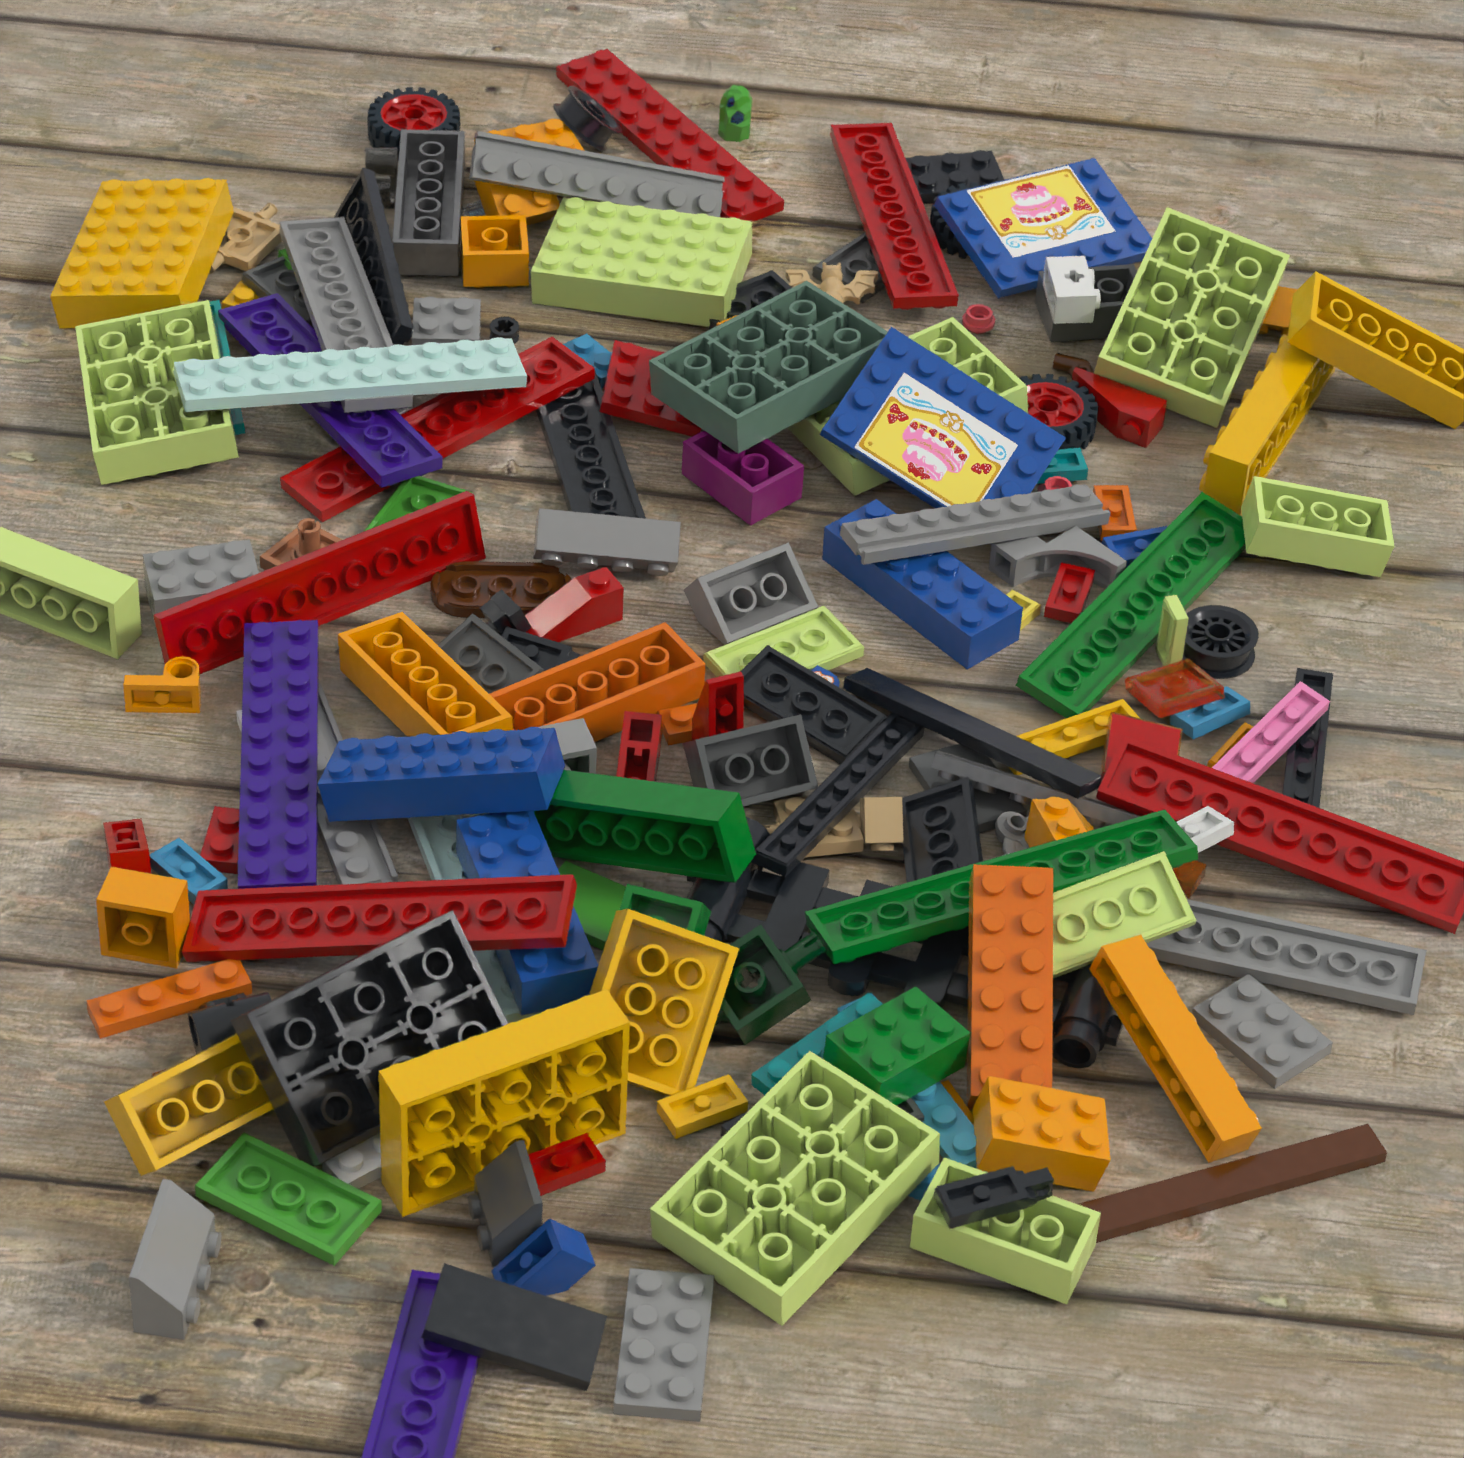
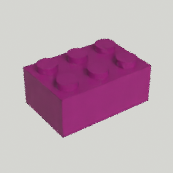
[681,431,804,526]

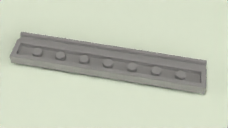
[469,131,725,217]
[840,484,1111,565]
[318,681,398,884]

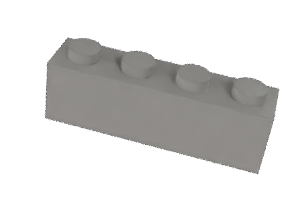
[533,508,681,576]

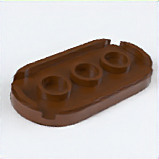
[430,561,572,618]

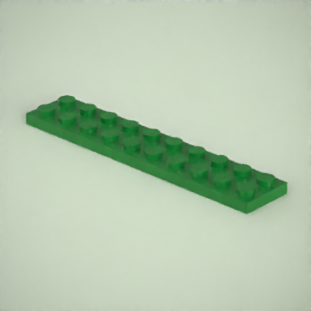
[1016,492,1246,718]
[805,810,1198,964]

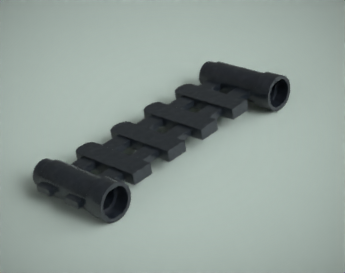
[687,817,1123,1068]

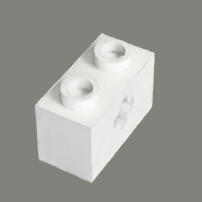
[1043,256,1101,324]

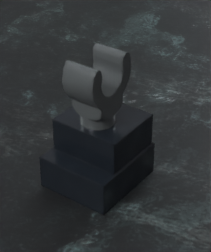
[480,589,532,636]

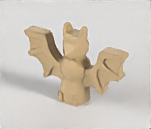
[786,262,878,305]

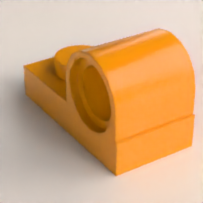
[123,656,201,713]

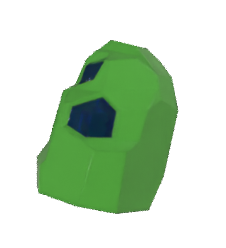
[718,85,752,142]

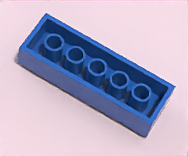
[822,499,1023,670]
[318,727,565,822]
[456,811,598,1016]

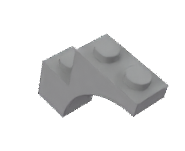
[989,526,1127,589]

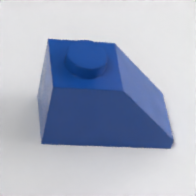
[491,1218,596,1296]

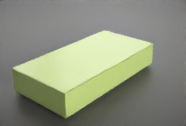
[1156,595,1189,674]

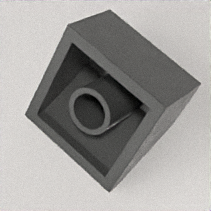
[468,1140,543,1267]

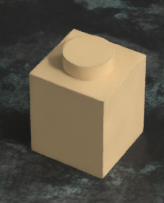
[860,797,903,851]

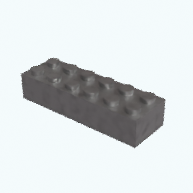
[392,129,465,277]

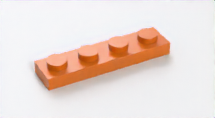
[86,959,252,1039]

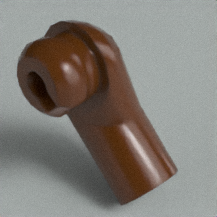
[1053,353,1094,376]

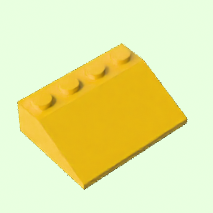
[589,909,739,1096]

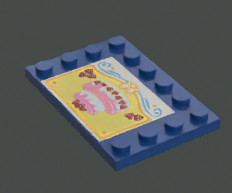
[934,158,1152,298]
[820,327,1066,544]

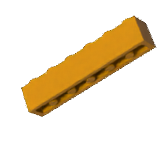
[1089,935,1262,1163]

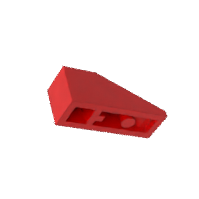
[1072,367,1167,448]
[525,567,624,642]
[692,671,744,741]
[616,711,663,782]
[103,818,151,874]

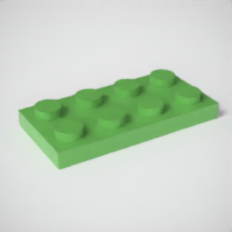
[195,1132,382,1266]

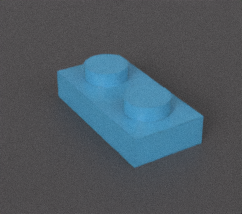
[563,333,611,389]
[1170,686,1250,739]
[150,838,228,905]

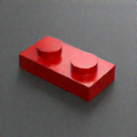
[1044,562,1095,623]
[200,806,240,874]
[528,1133,606,1196]

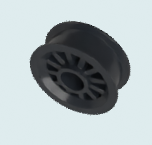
[553,86,622,151]
[1182,605,1259,679]

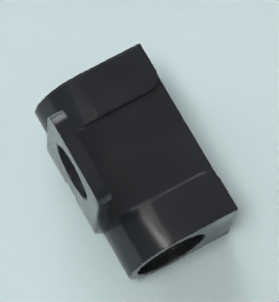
[188,992,272,1054]

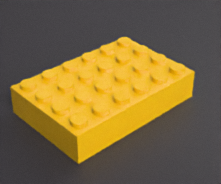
[50,178,234,328]
[379,989,630,1217]

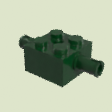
[714,924,827,1045]

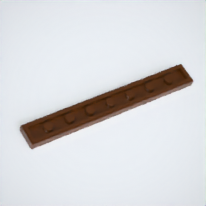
[1078,1124,1387,1243]

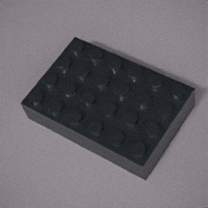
[231,910,508,1166]

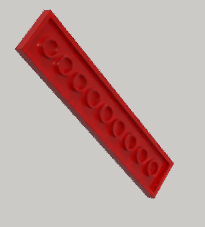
[556,49,784,222]
[830,123,959,310]
[280,336,595,522]
[153,491,486,674]
[1096,735,1464,934]
[182,874,577,962]

